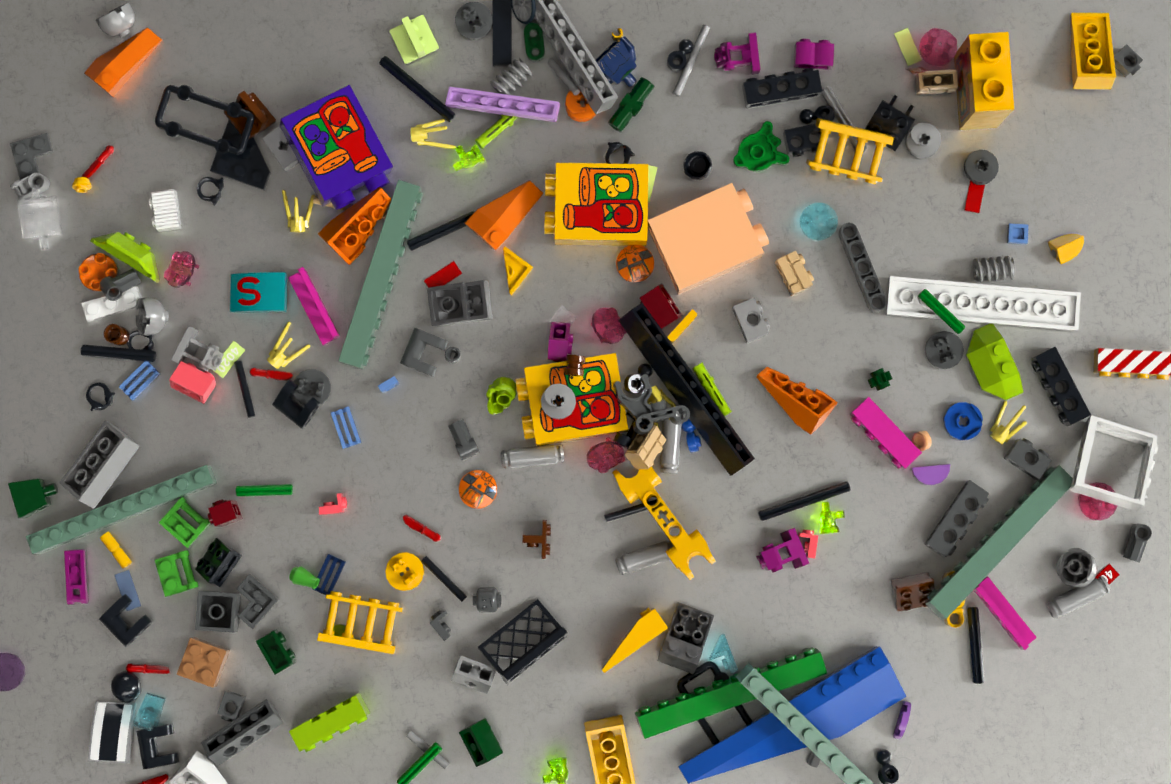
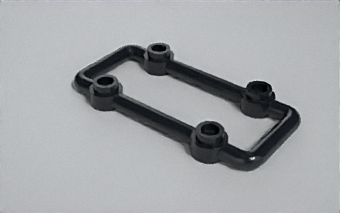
[155,85,255,155]
[677,661,752,745]

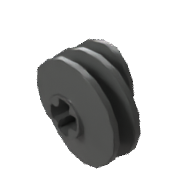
[964,150,999,185]

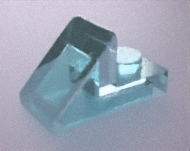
[709,634,738,673]
[133,693,166,731]

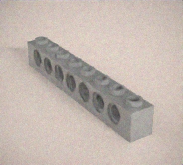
[535,0,618,115]

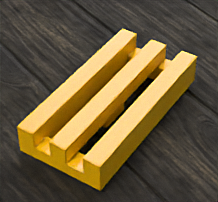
[667,309,698,344]

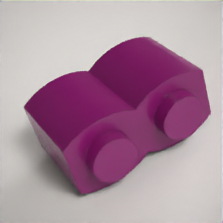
[794,39,834,70]

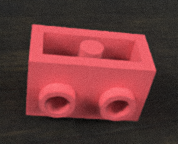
[169,361,216,404]

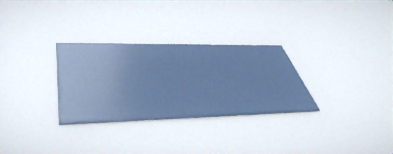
[114,570,141,611]

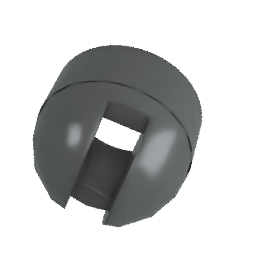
[445,347,460,364]

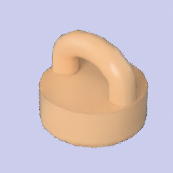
[912,431,932,451]

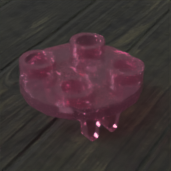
[919,28,957,67]
[164,251,199,288]
[590,307,626,344]
[586,437,625,473]
[1078,482,1117,521]

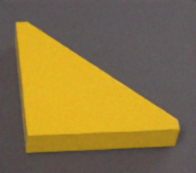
[503,246,533,295]

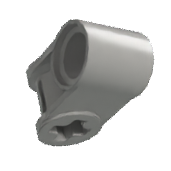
[10,173,50,204]

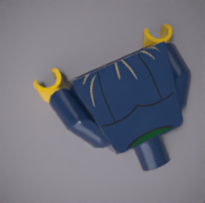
[595,28,637,87]

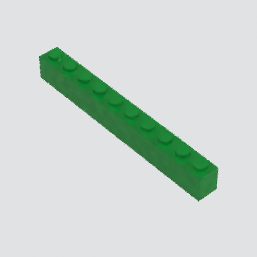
[635,647,827,739]

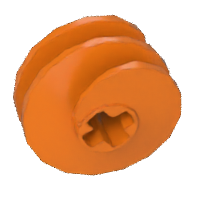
[565,86,595,122]

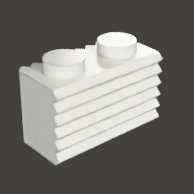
[149,189,182,232]

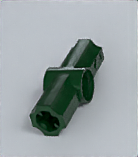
[608,77,655,133]

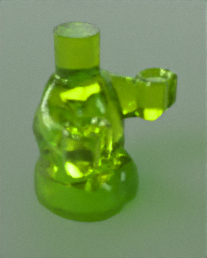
[453,144,485,172]
[819,502,845,534]
[543,757,568,784]

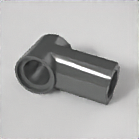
[99,268,141,301]
[448,419,480,461]
[1123,524,1152,563]

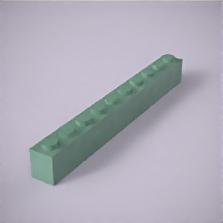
[338,180,423,369]
[26,465,217,554]
[925,465,1073,620]
[735,663,874,784]

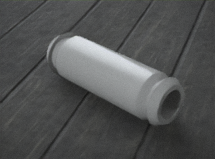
[660,411,682,474]
[501,444,565,469]
[615,541,673,575]
[1046,576,1110,618]

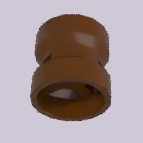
[104,324,129,346]
[564,355,586,377]

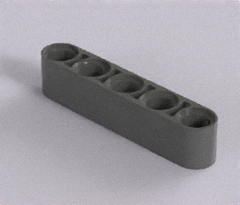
[838,222,887,313]

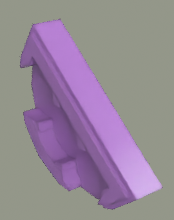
[911,464,950,485]
[893,701,911,740]

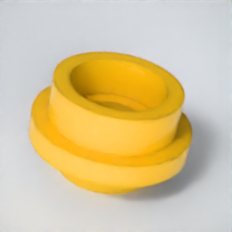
[72,177,92,193]

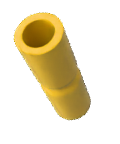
[100,531,132,569]

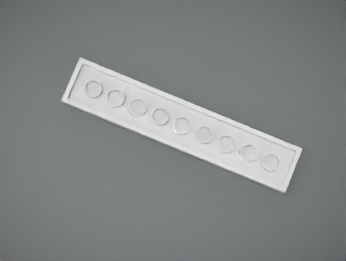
[886,276,1081,331]

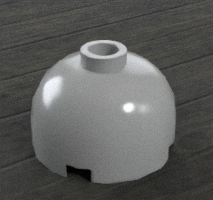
[96,2,135,37]
[135,298,169,336]
[1056,548,1097,588]

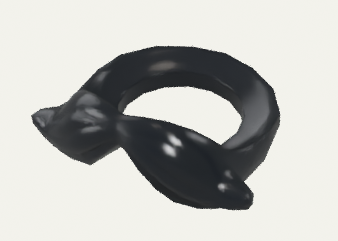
[605,142,635,164]
[197,177,224,206]
[127,330,154,351]
[86,382,115,411]

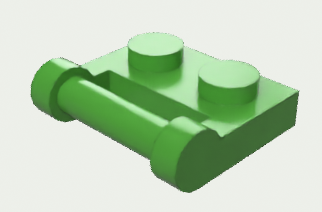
[159,497,211,548]
[155,550,199,597]

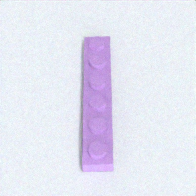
[445,87,560,122]

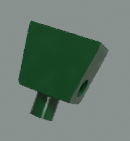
[8,479,58,519]

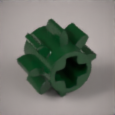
[868,368,893,391]

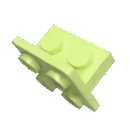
[390,15,439,64]

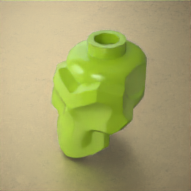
[486,377,517,415]

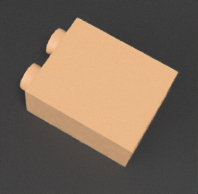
[648,183,769,295]

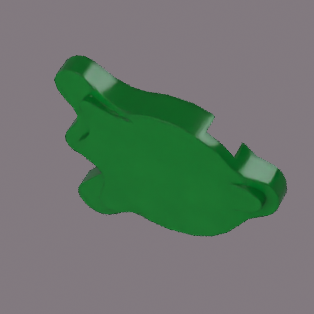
[733,121,790,172]

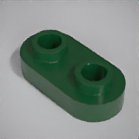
[524,23,545,62]

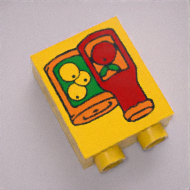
[954,32,1014,130]
[544,163,648,246]
[515,353,628,446]

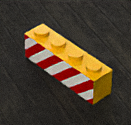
[1093,348,1171,380]

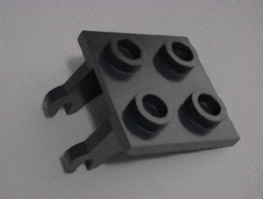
[865,95,915,151]

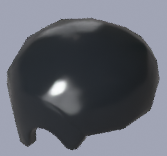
[683,151,712,180]
[111,671,142,703]

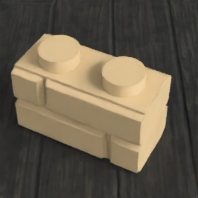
[915,69,958,95]
[774,251,814,296]
[625,425,666,469]

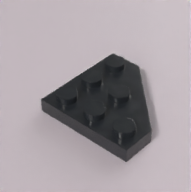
[210,120,271,190]

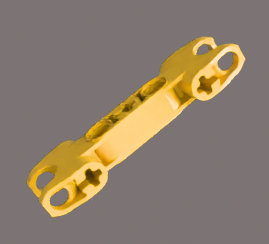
[612,467,716,580]

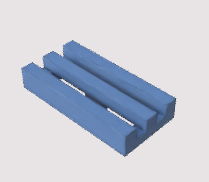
[119,361,160,401]
[331,406,361,449]

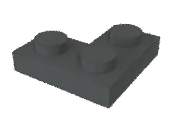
[10,133,53,180]
[237,574,279,629]

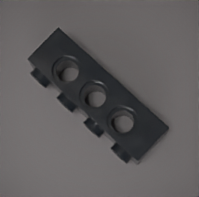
[742,68,822,108]
[1031,347,1091,426]

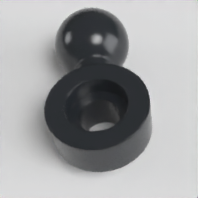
[667,39,694,71]
[799,105,835,124]
[624,363,653,393]
[876,749,899,784]

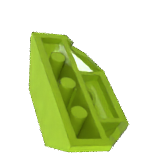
[90,232,160,283]
[966,324,1024,400]

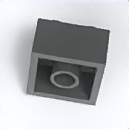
[195,591,241,633]

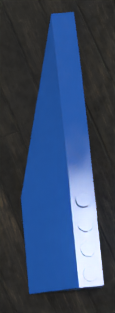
[678,646,906,784]

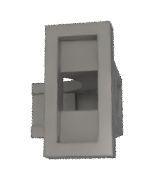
[171,326,224,372]

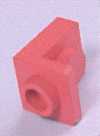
[319,493,347,515]
[798,529,819,559]

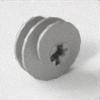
[905,122,941,158]
[541,384,576,419]

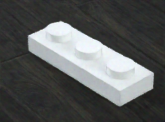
[81,286,141,322]

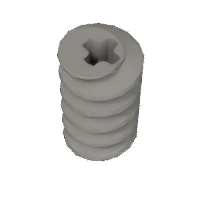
[490,58,533,95]
[973,256,1015,282]

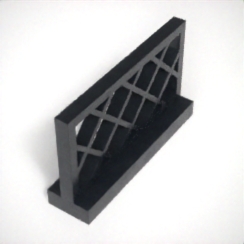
[478,599,568,685]

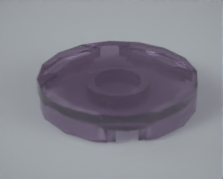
[0,653,25,691]

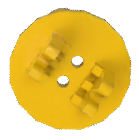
[385,552,424,591]

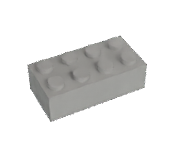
[60,421,140,509]

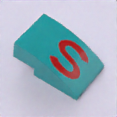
[230,272,287,313]

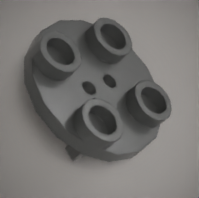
[455,2,493,40]
[925,331,964,369]
[294,369,331,406]

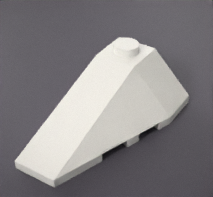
[168,751,228,784]

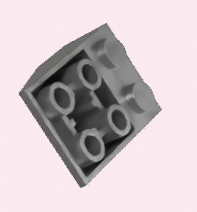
[657,602,714,674]

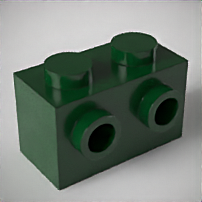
[459,718,503,767]

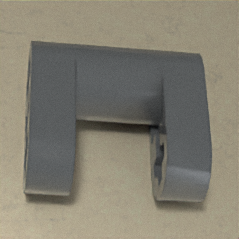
[400,328,448,377]

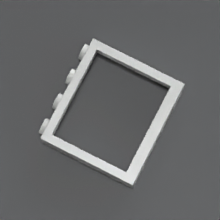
[1070,415,1158,511]

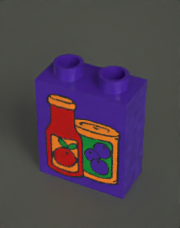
[279,85,393,210]

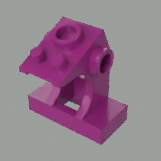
[714,33,760,75]
[756,528,810,573]

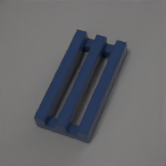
[312,554,346,595]

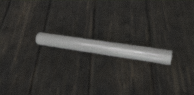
[673,25,710,96]

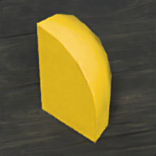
[1048,234,1084,264]

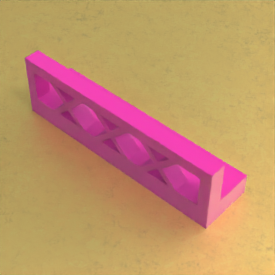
[288,267,340,346]
[973,577,1037,650]

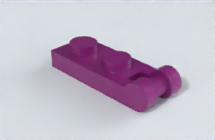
[64,550,89,605]

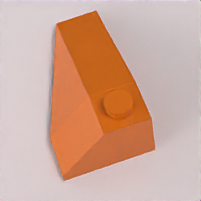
[84,28,162,98]
[465,180,543,250]
[318,187,392,265]
[756,367,838,434]

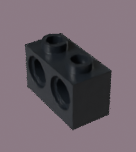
[783,123,827,157]

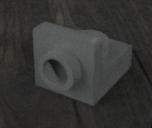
[430,610,451,641]

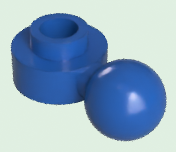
[682,419,702,453]

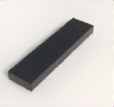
[492,0,512,66]

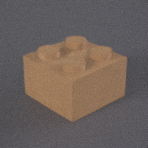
[177,637,230,688]

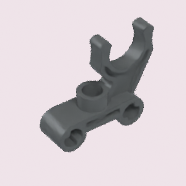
[613,374,690,435]

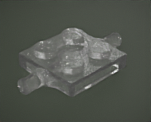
[17,184,62,250]

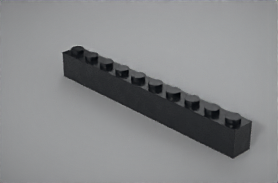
[618,303,755,476]

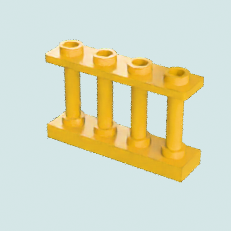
[806,118,894,184]
[317,591,403,654]

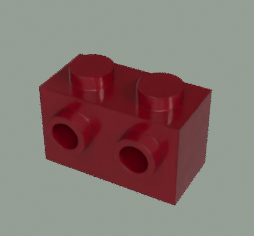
[640,284,683,329]
[207,499,243,527]

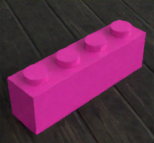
[850,397,922,469]

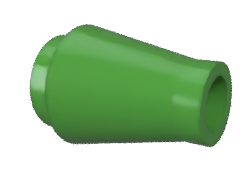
[289,566,320,589]

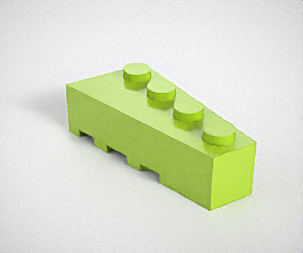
[289,693,370,752]

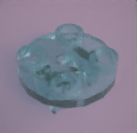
[800,203,838,241]

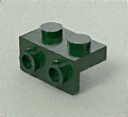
[256,629,296,675]

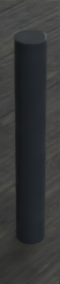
[234,361,255,418]
[604,499,657,522]
[421,556,467,602]

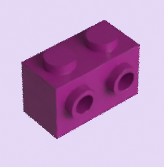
[548,322,573,362]

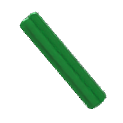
[918,289,965,334]
[236,484,293,496]
[397,742,442,784]

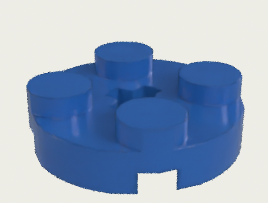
[943,402,983,441]

